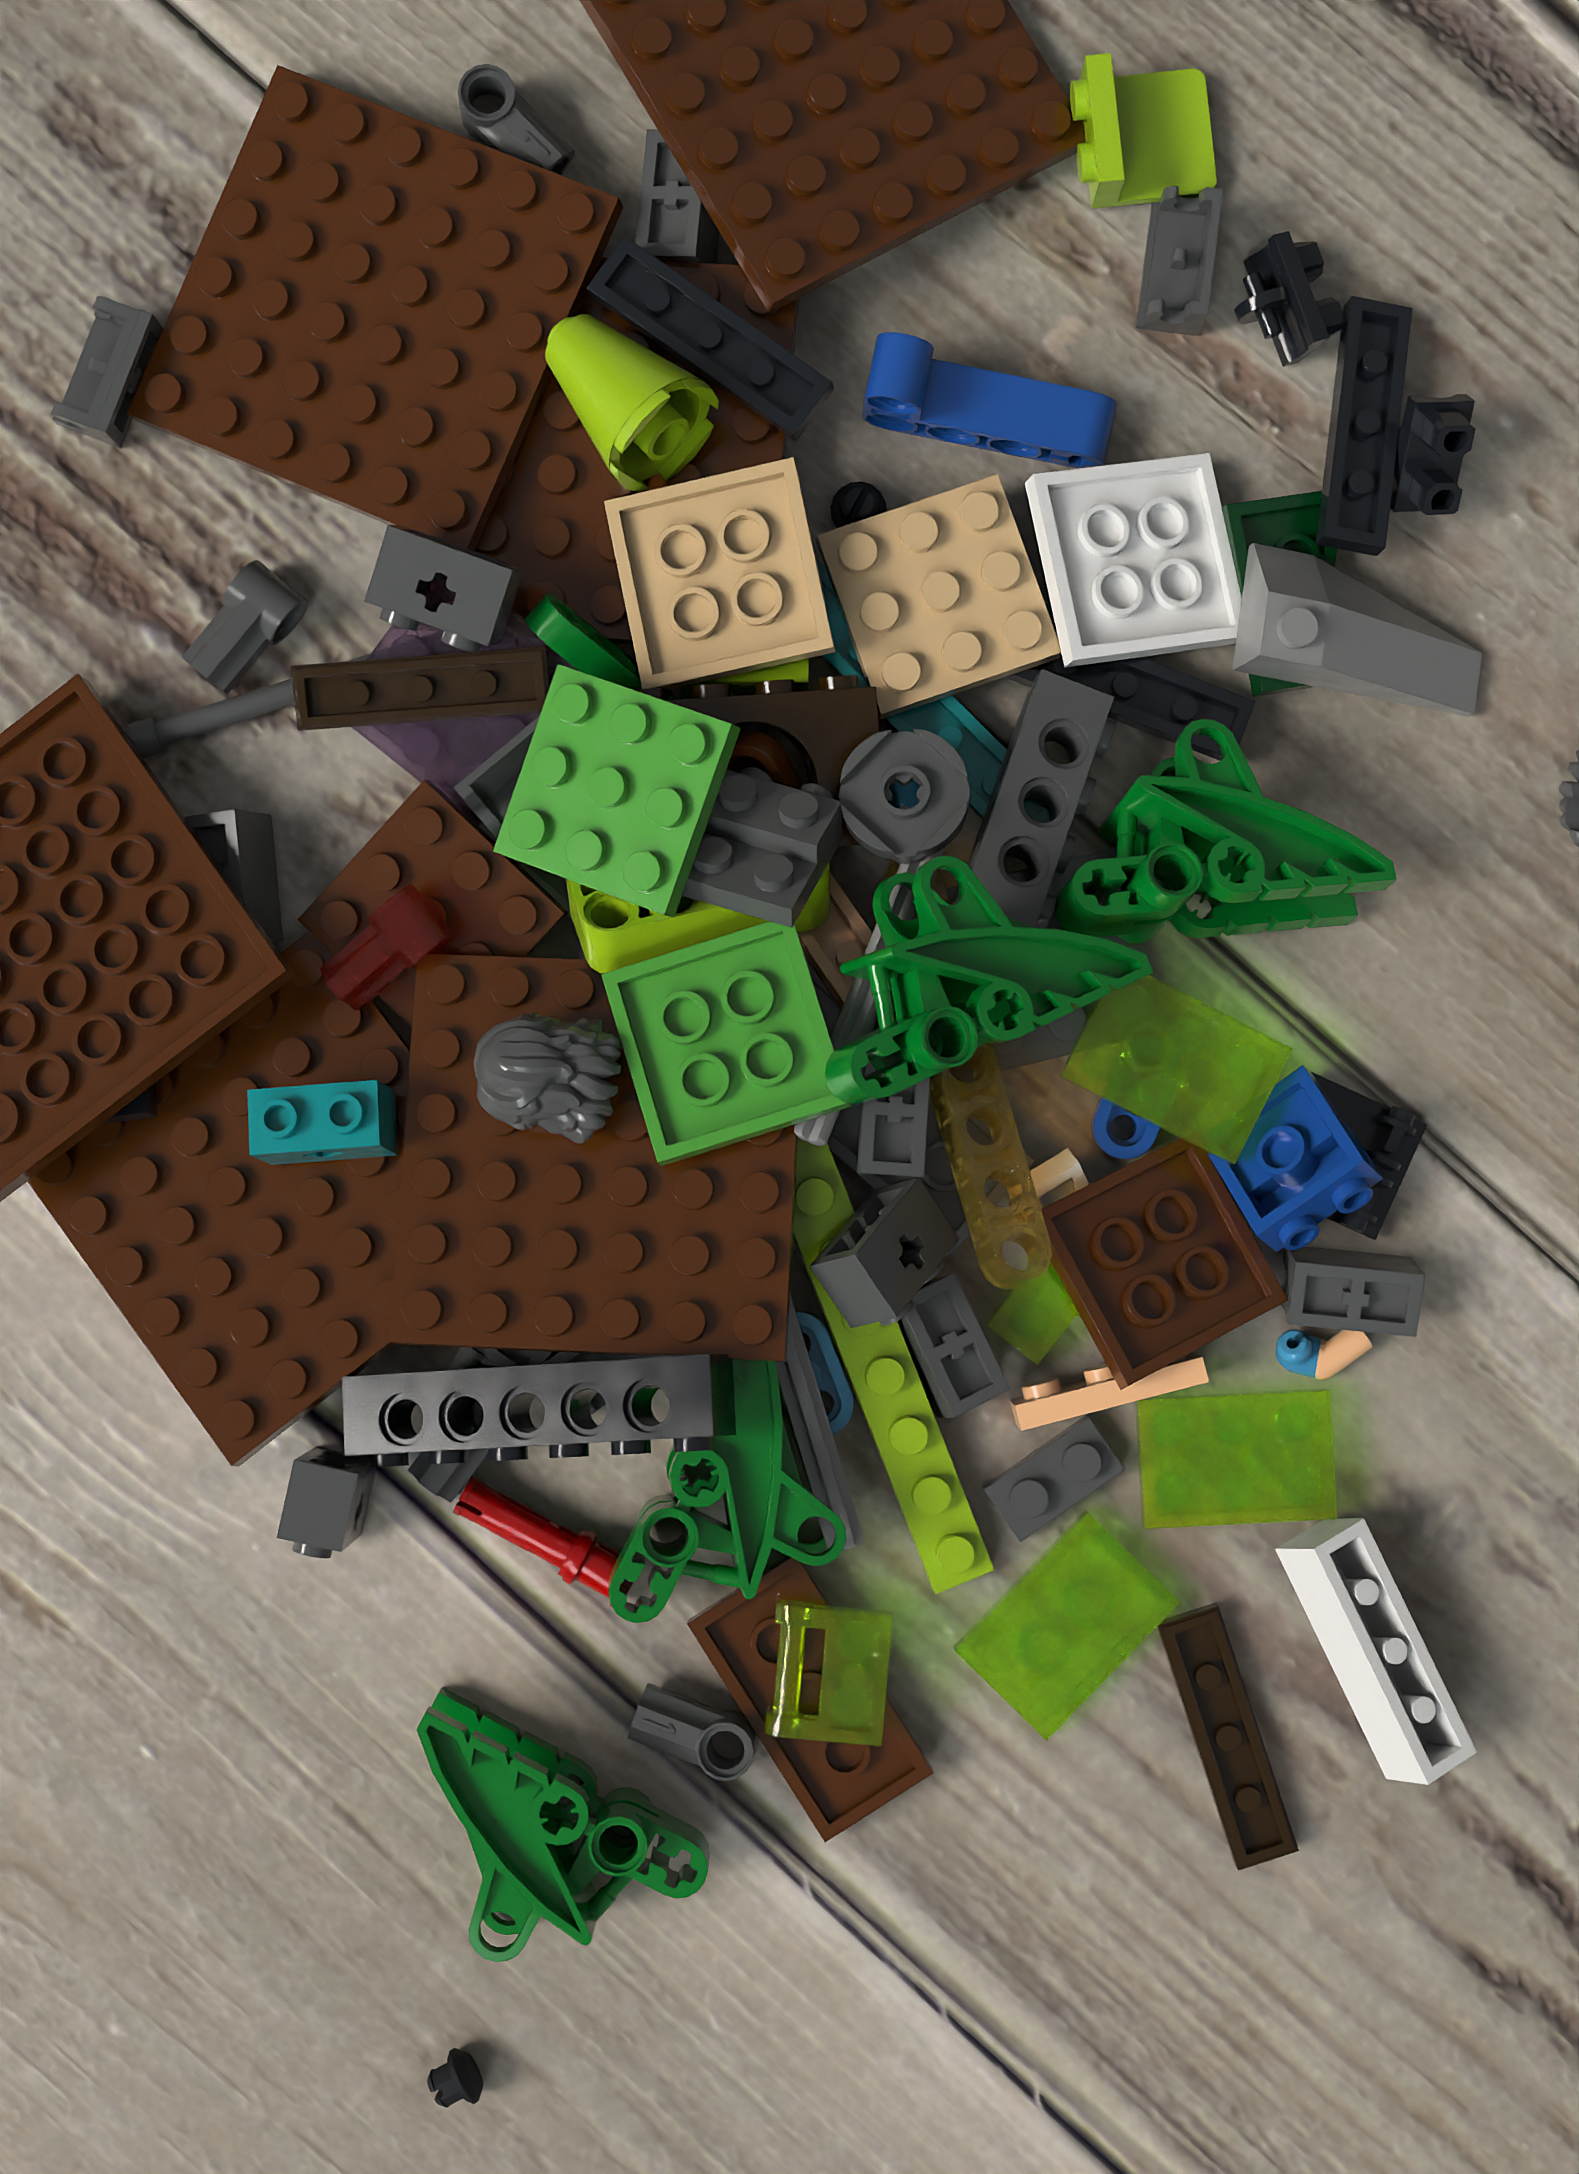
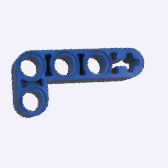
[862,332,1117,469]

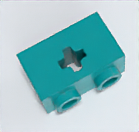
[247,1080,398,1165]

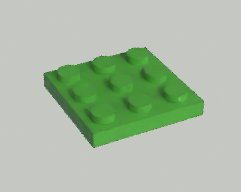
[493,664,741,918]
[601,921,851,1166]

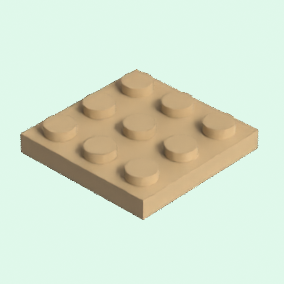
[604,457,836,690]
[816,474,1062,720]

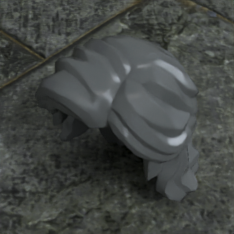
[473,1013,622,1144]

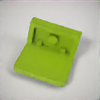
[1070,53,1217,209]

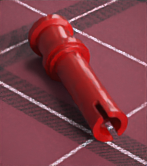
[453,1476,645,1608]

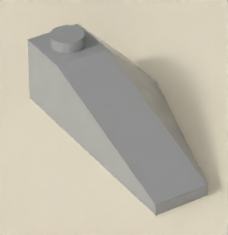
[1232,543,1482,717]

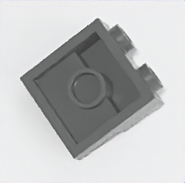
[682,767,842,928]

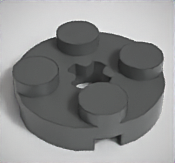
[839,728,971,864]

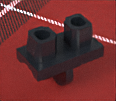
[1234,231,1347,367]
[1390,394,1476,515]

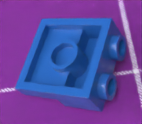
[1199,1065,1383,1252]

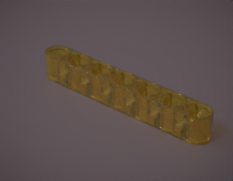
[875,860,1052,1289]

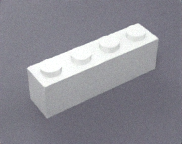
[1275,1518,1477,1785]

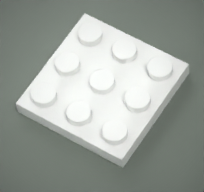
[1025,453,1242,668]

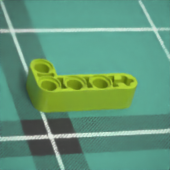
[566,863,830,974]

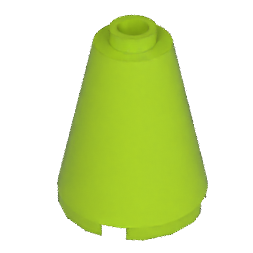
[545,314,719,492]

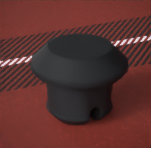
[830,481,887,528]
[427,2048,483,2108]

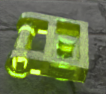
[765,1600,893,1746]

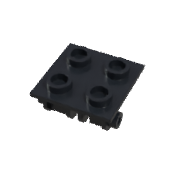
[1311,1072,1428,1240]

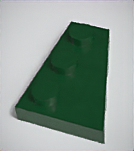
[1222,491,1337,697]

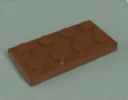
[687,1556,934,1842]

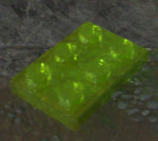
[1059,975,1293,1164]
[1135,1388,1337,1529]
[953,1510,1180,1741]

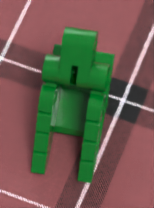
[1055,719,1397,944]
[825,855,1154,1104]
[608,1360,846,1623]
[416,1687,710,1962]

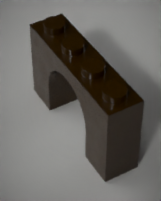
[635,675,879,847]

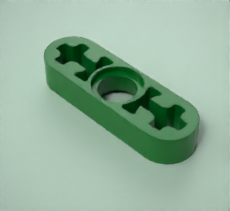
[525,593,679,700]

